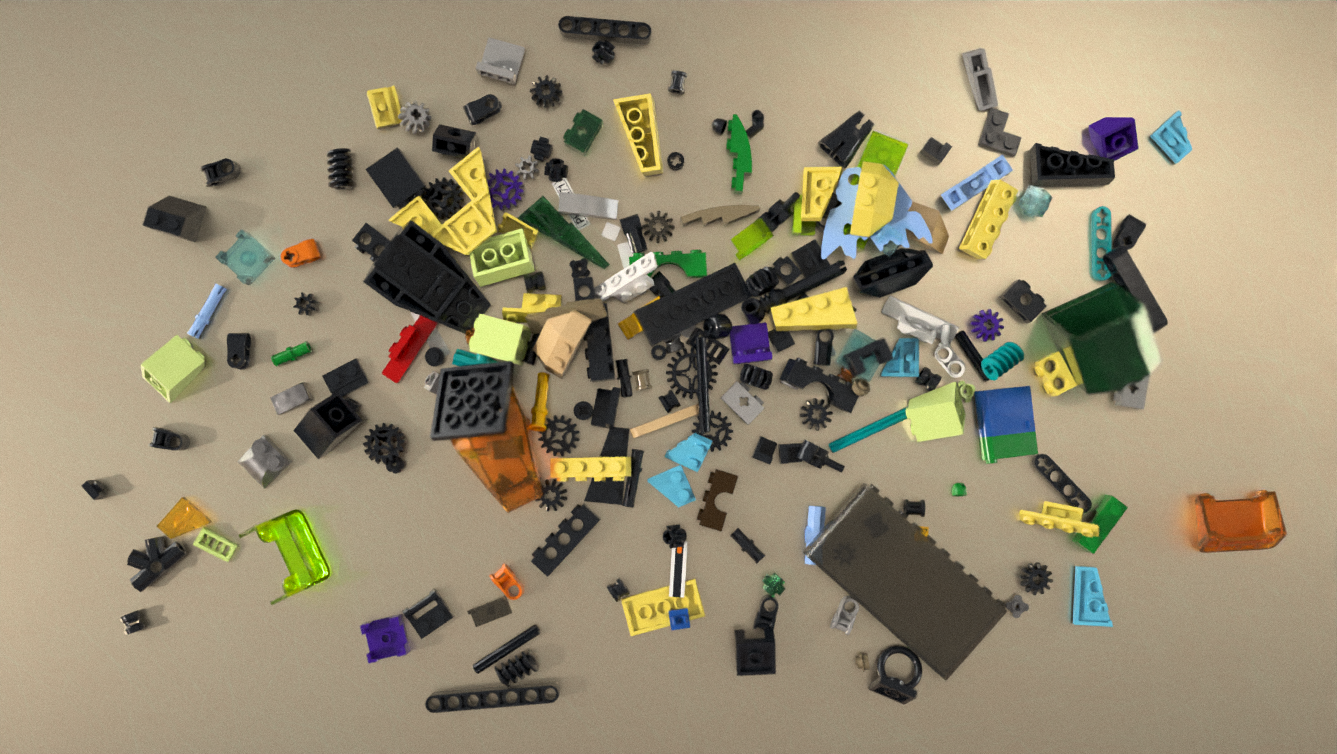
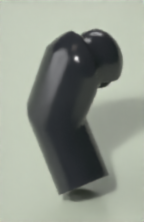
[746,110,764,139]

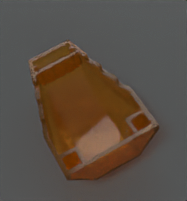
[451,384,543,513]

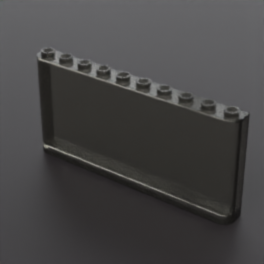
[802,483,1008,681]

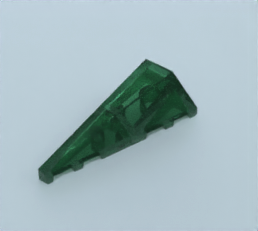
[518,196,610,269]

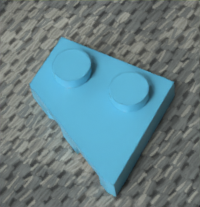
[664,433,712,472]

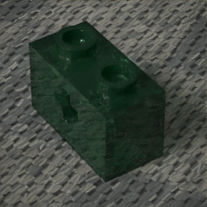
[563,109,604,156]

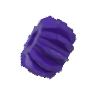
[970,309,1004,342]

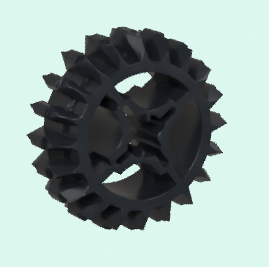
[666,347,718,399]

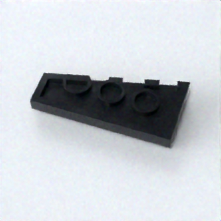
[584,427,630,505]

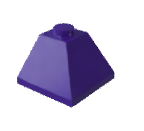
[1088,117,1139,161]

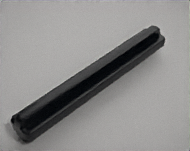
[472,625,540,674]

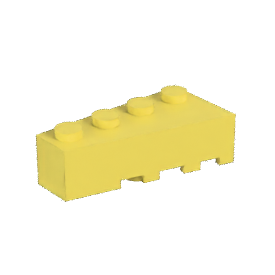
[613,93,663,176]
[771,287,857,331]

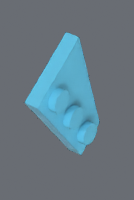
[1073,566,1113,627]

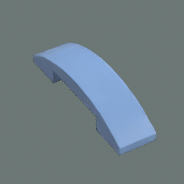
[941,154,1013,211]

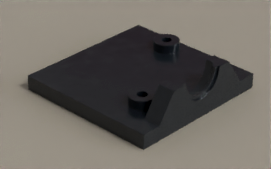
[430,361,515,441]

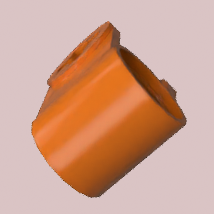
[281,239,321,268]
[489,563,525,600]

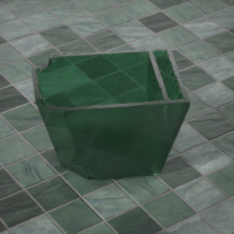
[1041,282,1162,395]

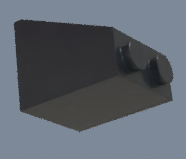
[365,147,426,209]
[142,195,206,243]
[293,391,363,459]

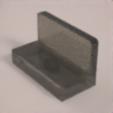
[467,595,512,627]

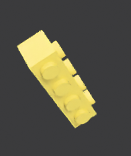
[959,180,1019,259]
[550,457,631,481]

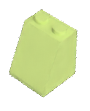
[469,314,532,366]
[141,335,205,403]
[906,382,966,442]

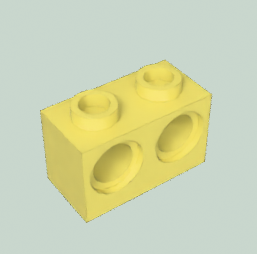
[1034,351,1077,396]

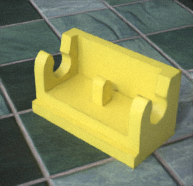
[498,212,541,249]

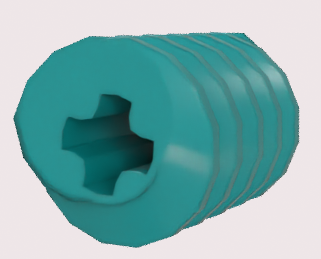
[981,342,1025,381]

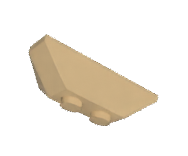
[905,201,949,254]
[533,310,592,379]

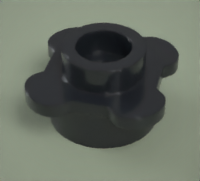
[569,258,590,279]

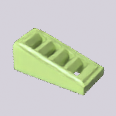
[193,526,238,562]

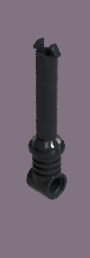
[741,260,847,324]

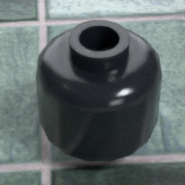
[703,314,732,339]

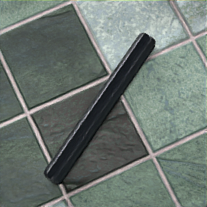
[696,337,710,433]

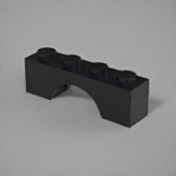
[779,357,859,413]

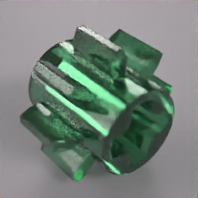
[762,573,786,597]

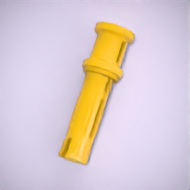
[529,372,550,432]

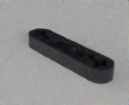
[1032,454,1092,513]

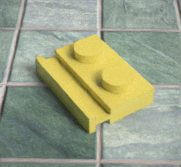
[367,85,402,129]

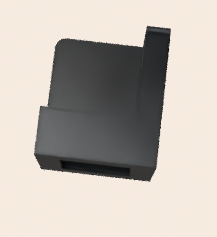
[919,137,953,165]
[768,328,795,353]
[752,436,777,465]
[778,443,802,464]

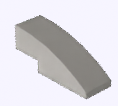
[962,48,999,111]
[558,192,618,220]

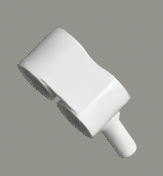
[935,324,965,378]

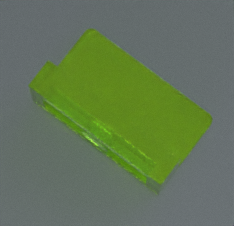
[731,218,774,261]

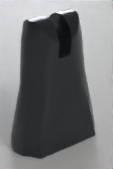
[818,111,874,168]

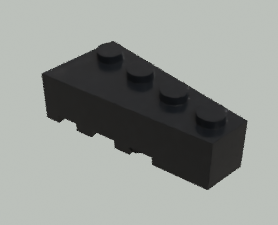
[1030,143,1115,187]
[583,303,615,383]

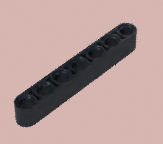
[425,682,560,713]

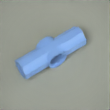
[805,506,826,565]

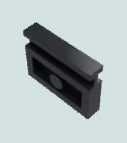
[791,239,830,278]
[322,358,370,397]

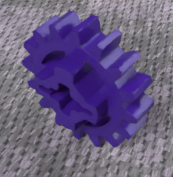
[487,168,524,211]

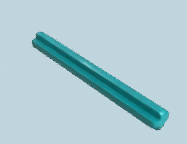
[828,407,908,453]

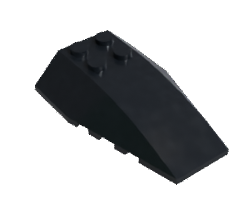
[363,220,491,335]

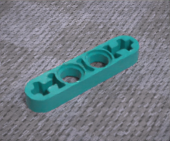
[1091,206,1112,281]

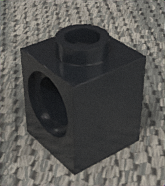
[773,256,802,287]
[573,277,595,301]

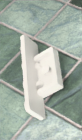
[594,252,657,304]
[882,296,959,344]

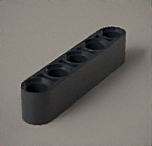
[558,16,652,45]
[1103,245,1168,335]

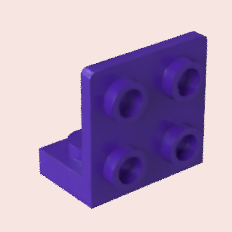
[730,322,772,365]

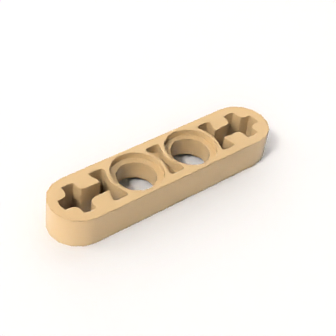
[630,404,699,438]

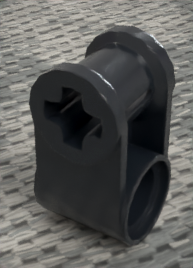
[463,94,502,126]
[200,158,241,187]
[1112,214,1146,250]
[227,333,251,370]
[149,427,190,451]
[753,594,779,630]

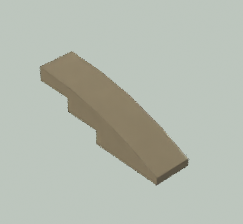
[680,205,760,226]
[525,298,607,334]

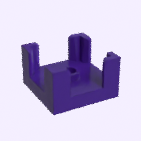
[360,614,410,664]

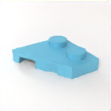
[1150,110,1192,164]
[881,338,919,377]
[647,465,696,508]

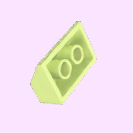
[469,228,535,287]

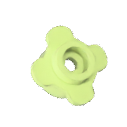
[958,381,975,403]

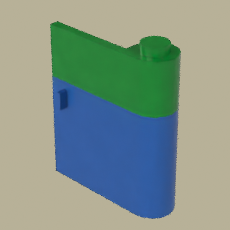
[974,386,1038,464]

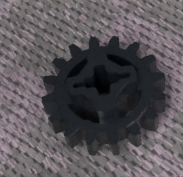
[422,177,464,220]
[691,410,733,452]
[538,415,580,456]
[363,423,406,465]

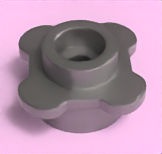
[1005,595,1029,618]

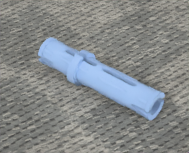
[187,283,227,339]

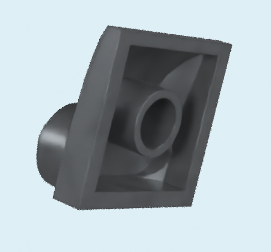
[237,435,292,489]

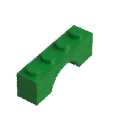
[629,250,707,278]

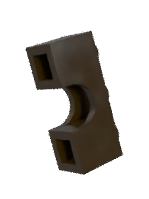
[697,469,738,532]

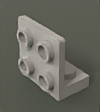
[476,38,525,84]

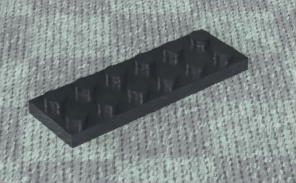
[634,263,752,346]

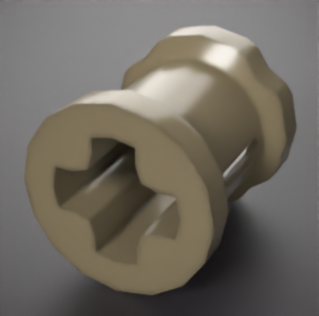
[632,369,652,391]

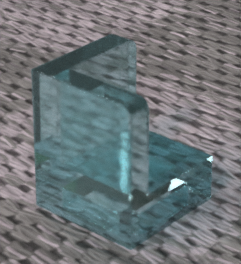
[875,224,903,257]

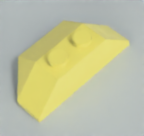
[850,161,899,237]

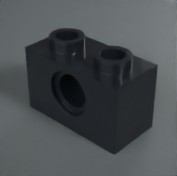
[432,124,476,158]
[999,279,1047,324]

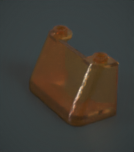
[1195,490,1287,553]

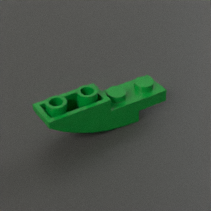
[726,114,752,194]

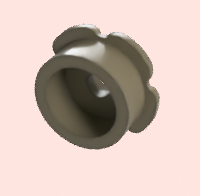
[852,379,870,396]
[856,653,870,672]

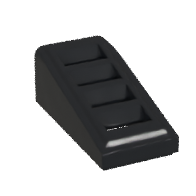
[686,328,730,365]

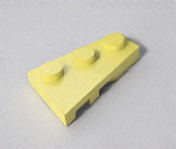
[801,167,843,221]

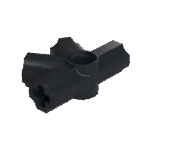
[127,536,187,592]

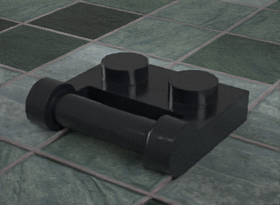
[402,588,454,639]

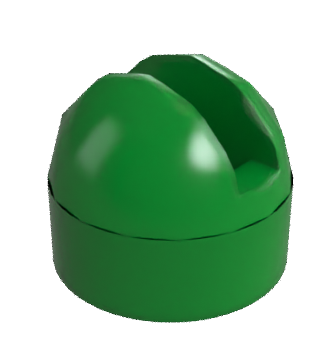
[952,482,967,497]

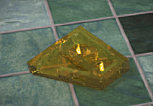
[156,497,212,539]

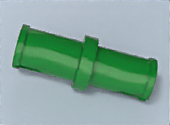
[271,341,312,367]

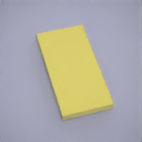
[621,578,705,636]

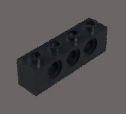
[531,503,601,577]

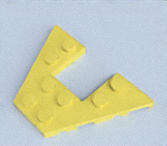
[389,147,497,255]

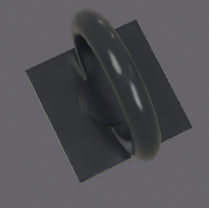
[869,646,922,705]

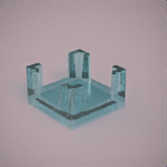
[215,229,275,286]

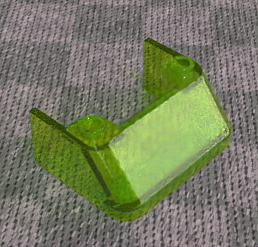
[239,509,330,606]

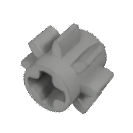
[515,156,539,180]

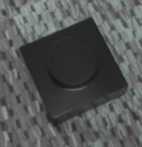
[81,480,107,500]

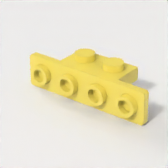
[502,293,562,323]
[1019,501,1099,537]

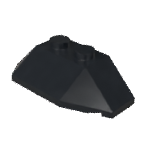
[853,248,933,298]

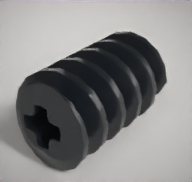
[327,148,353,190]
[494,648,538,687]

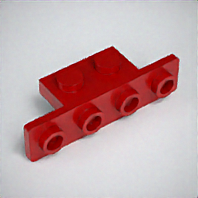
[382,315,438,383]

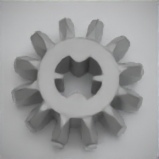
[398,100,432,134]

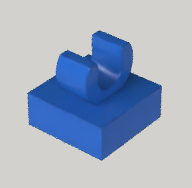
[668,608,690,631]

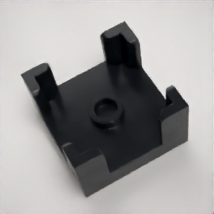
[843,338,894,377]
[735,628,776,676]

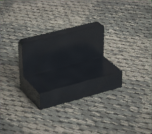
[591,387,620,429]

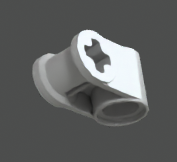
[830,596,859,635]

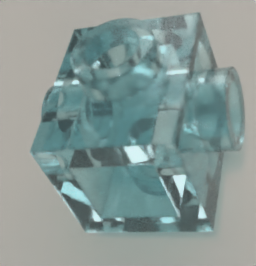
[1019,185,1053,218]

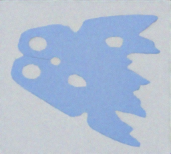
[821,165,932,259]

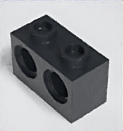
[352,223,390,262]

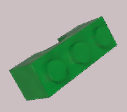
[1072,495,1128,554]

